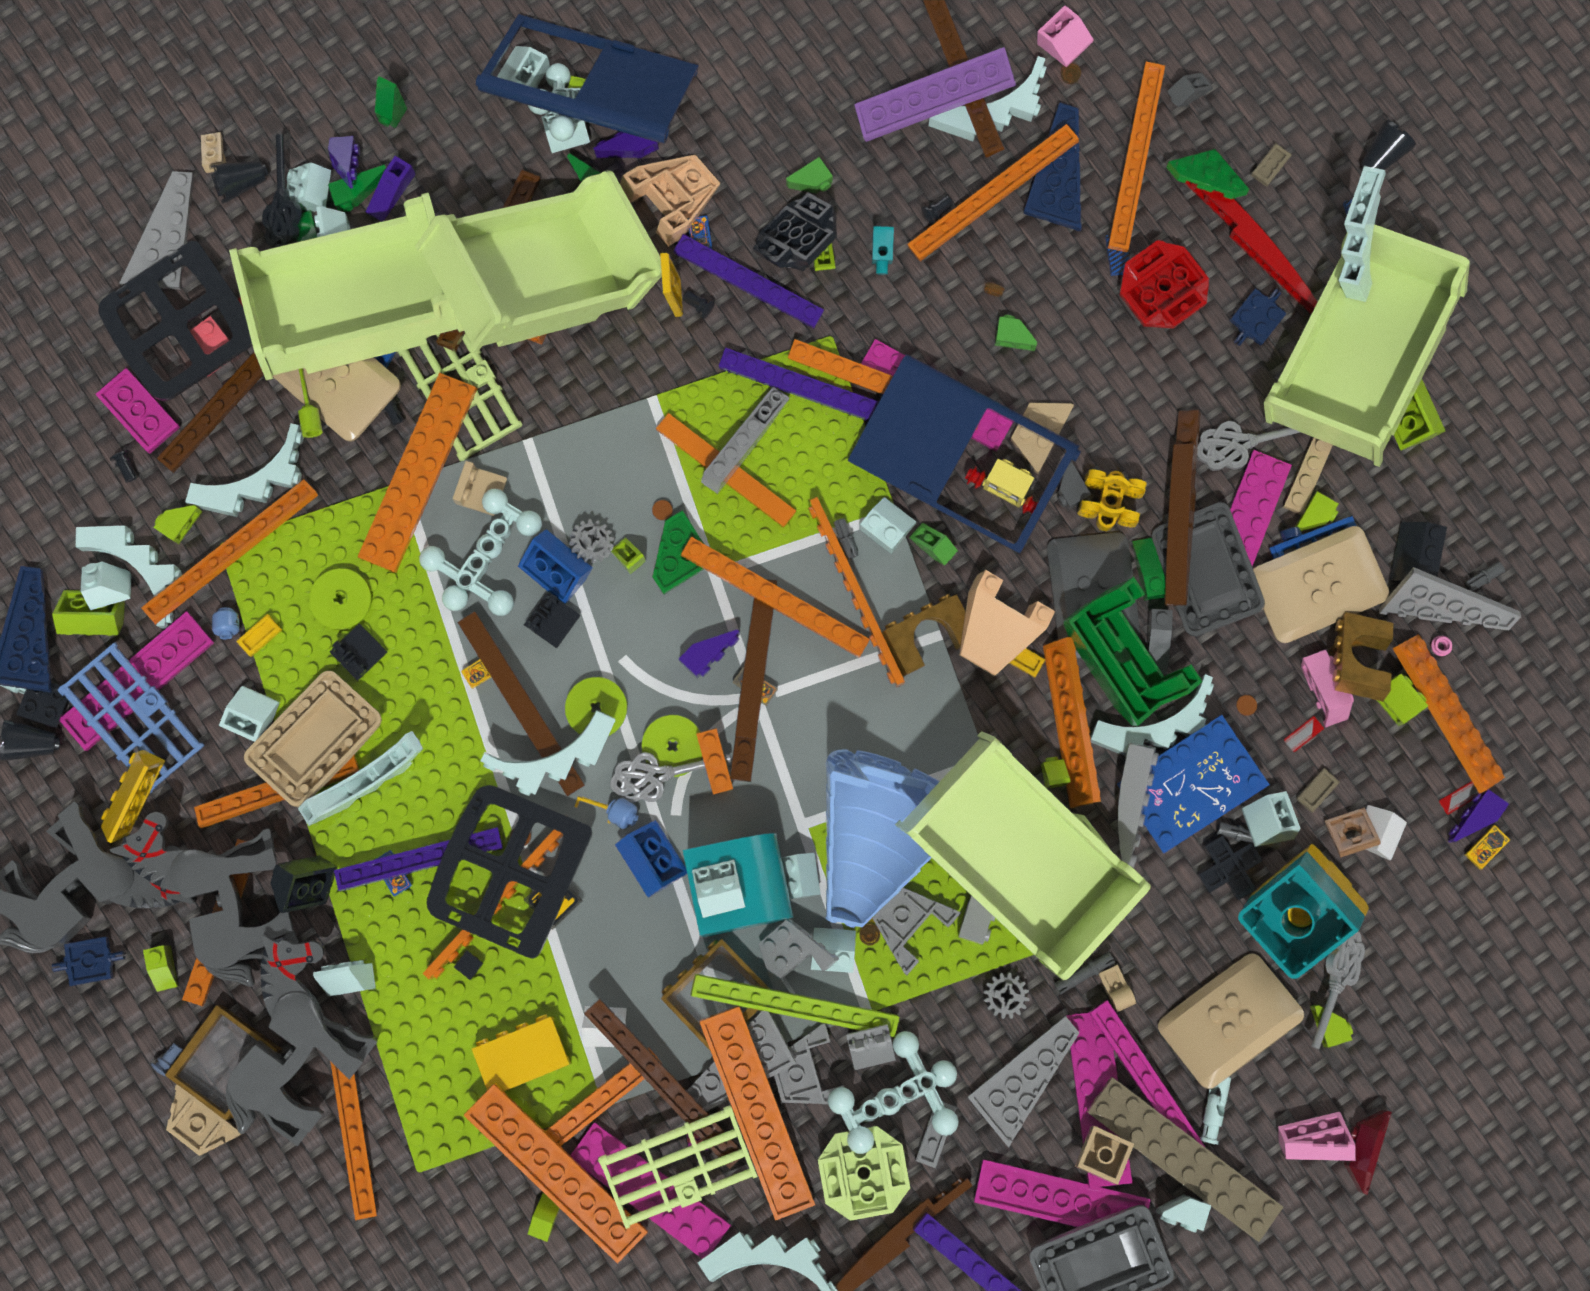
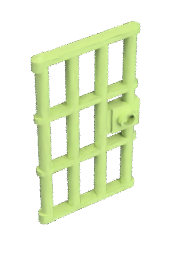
[397,333,523,462]
[598,1105,757,1229]

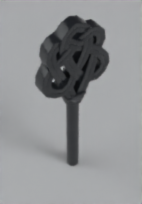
[262,134,301,248]

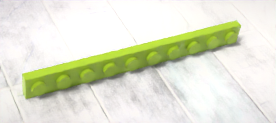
[690,974,900,1037]

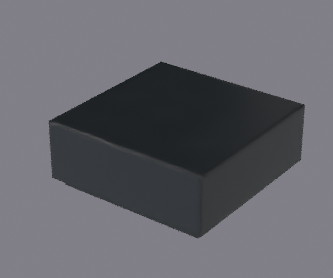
[454,950,484,980]

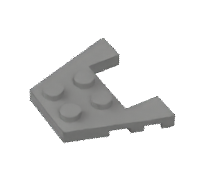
[872,888,961,975]
[759,919,839,994]
[774,1023,844,1104]

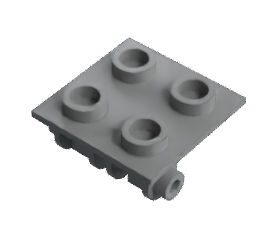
[846,1024,896,1070]

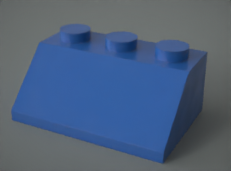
[518,529,593,604]
[615,820,687,898]

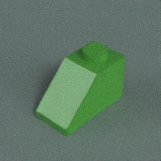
[786,157,833,194]
[995,315,1037,351]
[909,523,958,566]

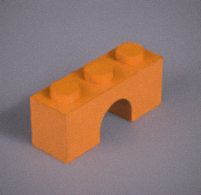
[696,728,733,795]

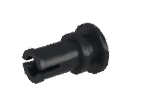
[921,195,953,224]
[682,290,715,319]
[383,395,405,426]
[110,450,138,483]

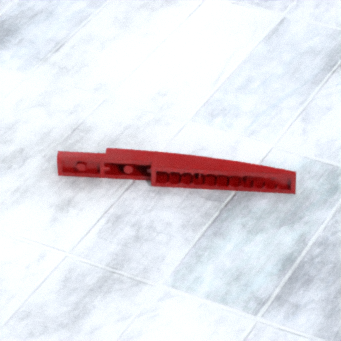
[1185,180,1318,315]

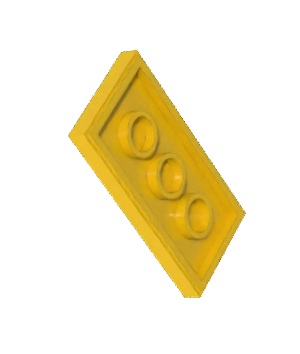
[660,253,683,317]

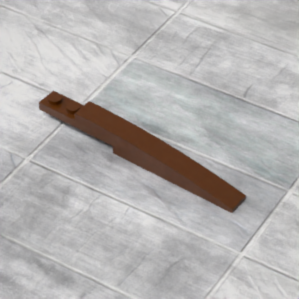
[1165,410,1201,606]
[730,579,778,782]
[457,611,585,797]
[834,1177,973,1291]

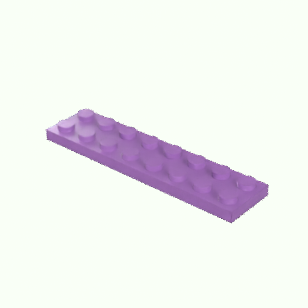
[854,47,1016,142]

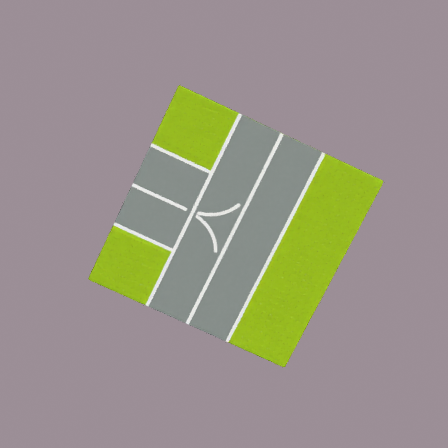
[220,336,1034,1172]

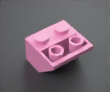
[1037,6,1094,67]

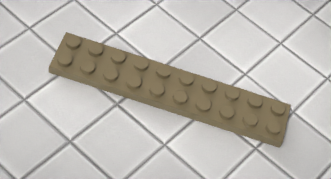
[1086,1077,1283,1242]

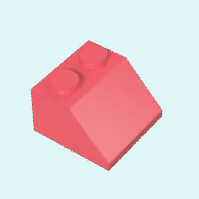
[190,316,230,377]

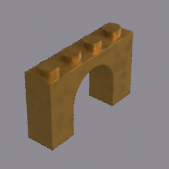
[882,594,966,676]
[1332,612,1393,701]

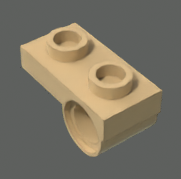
[201,132,226,173]
[1099,965,1136,1012]

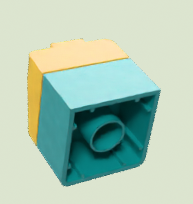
[1238,844,1369,979]

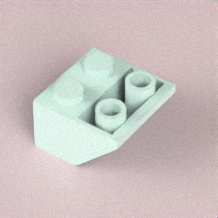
[497,46,550,88]
[541,112,590,153]
[286,162,331,212]
[314,206,351,238]
[219,686,280,742]
[1242,791,1301,847]
[781,853,821,899]
[692,860,745,918]
[313,960,376,996]
[1155,1194,1211,1232]

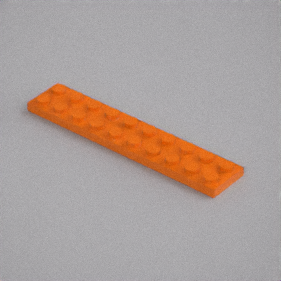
[358,373,477,573]
[699,1006,815,1221]
[464,1083,648,1264]

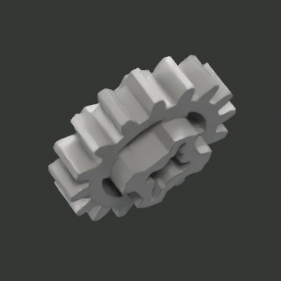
[569,519,614,564]
[983,973,1029,1019]

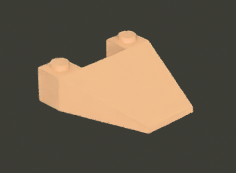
[620,155,720,247]
[960,570,1055,676]

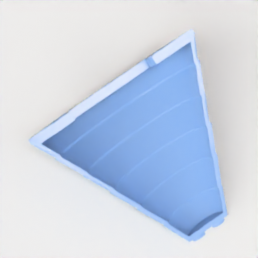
[825,749,940,928]

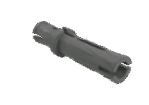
[1216,821,1281,851]
[1054,951,1115,995]

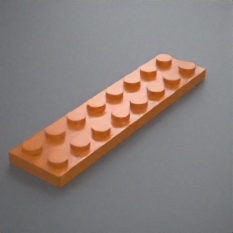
[1393,634,1505,794]
[1043,637,1101,808]

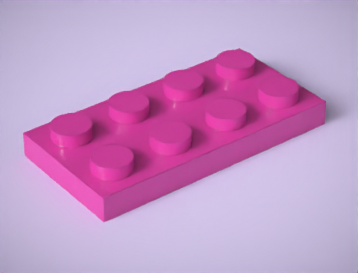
[95,368,180,454]

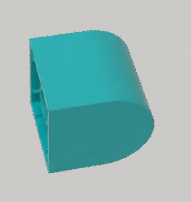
[683,833,794,937]

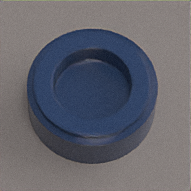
[1280,527,1302,541]

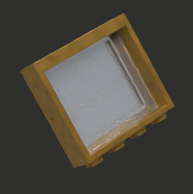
[660,939,770,1050]
[165,1005,282,1120]

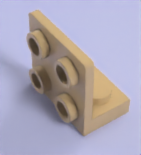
[453,461,507,516]

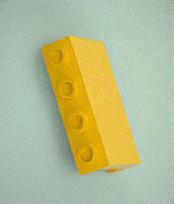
[472,1014,571,1091]

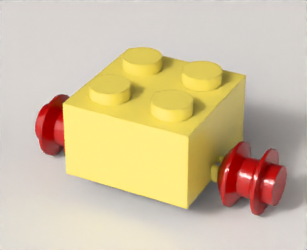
[965,459,1040,515]

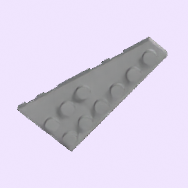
[120,171,194,290]
[1379,567,1521,630]
[682,1011,797,1123]
[968,1016,1079,1148]

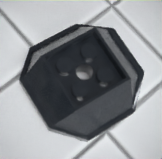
[753,193,837,271]

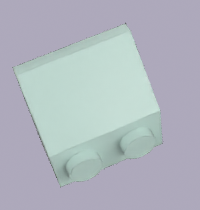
[859,497,916,554]
[81,562,131,610]
[811,928,856,973]

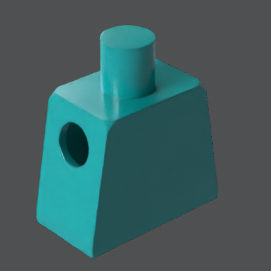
[872,226,894,275]

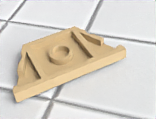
[1011,403,1074,474]
[166,1085,242,1156]

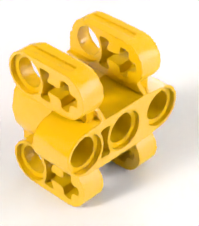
[1077,469,1147,531]

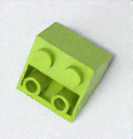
[1377,674,1428,726]

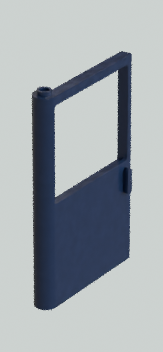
[476,14,699,144]
[848,354,1081,554]

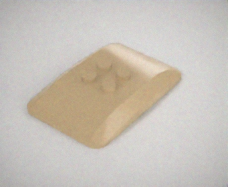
[273,357,401,441]
[1253,526,1389,643]
[244,671,382,807]
[1158,954,1304,1089]

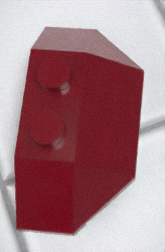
[1344,1110,1392,1195]

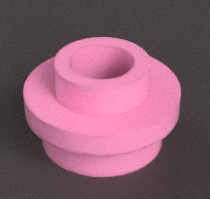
[1431,636,1452,656]

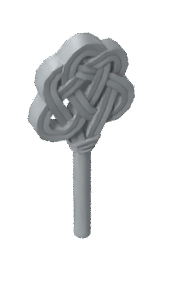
[1197,421,1300,471]
[610,752,731,803]
[1311,932,1365,1049]

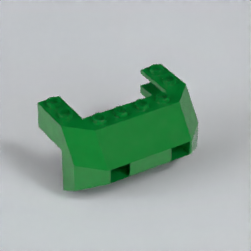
[1063,577,1203,726]

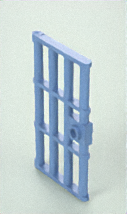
[57,642,205,793]

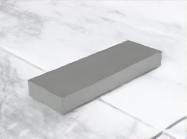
[915,1102,957,1168]

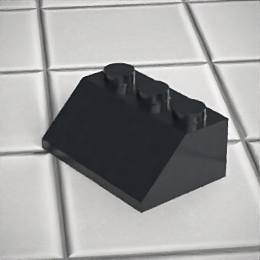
[1389,522,1447,583]
[270,856,338,913]

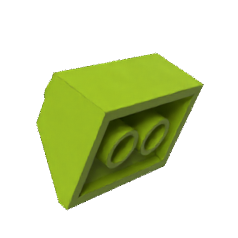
[1394,379,1445,450]
[52,590,125,636]

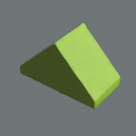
[813,243,835,271]
[611,537,646,575]
[528,1193,560,1242]

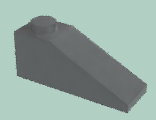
[1147,609,1173,675]

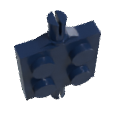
[1229,288,1287,346]
[52,937,125,986]

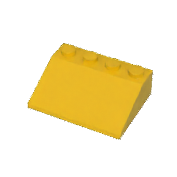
[101,750,165,843]

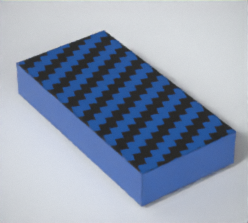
[1105,235,1130,276]

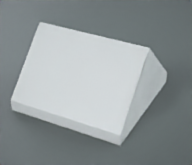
[1354,805,1407,860]
[582,1006,627,1047]

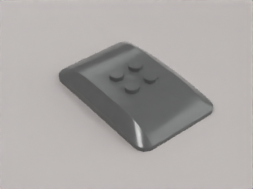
[1152,502,1265,636]
[1047,533,1141,659]
[1029,1205,1174,1291]

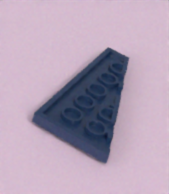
[1023,103,1081,232]
[0,566,51,692]

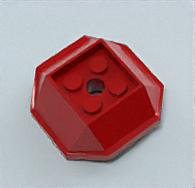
[1119,240,1209,329]

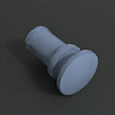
[151,1043,183,1077]

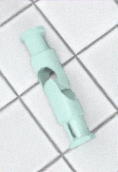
[1200,1076,1231,1145]

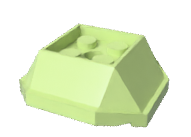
[818,1126,910,1221]

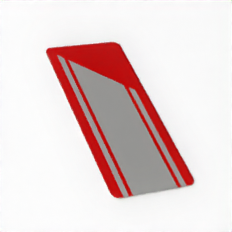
[1284,716,1324,752]
[1439,781,1478,815]

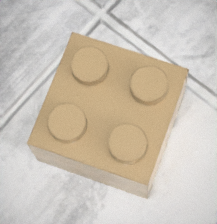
[1075,1126,1134,1185]

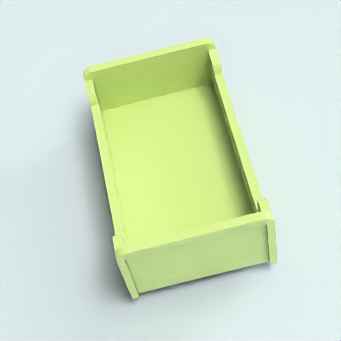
[415,171,662,352]
[229,193,464,380]
[1264,224,1470,467]
[895,731,1151,980]

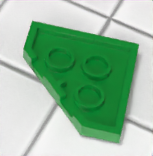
[1166,149,1249,199]
[652,510,705,595]

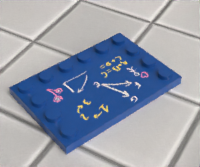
[1117,715,1270,853]

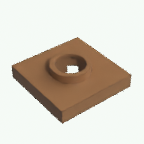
[1325,808,1381,858]

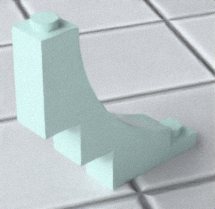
[1339,166,1386,302]

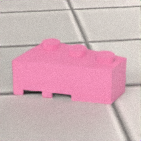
[1301,650,1354,728]
[1278,1112,1355,1161]

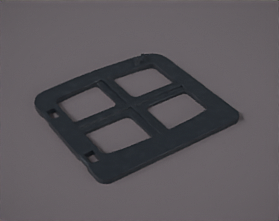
[98,241,253,401]
[426,785,593,959]

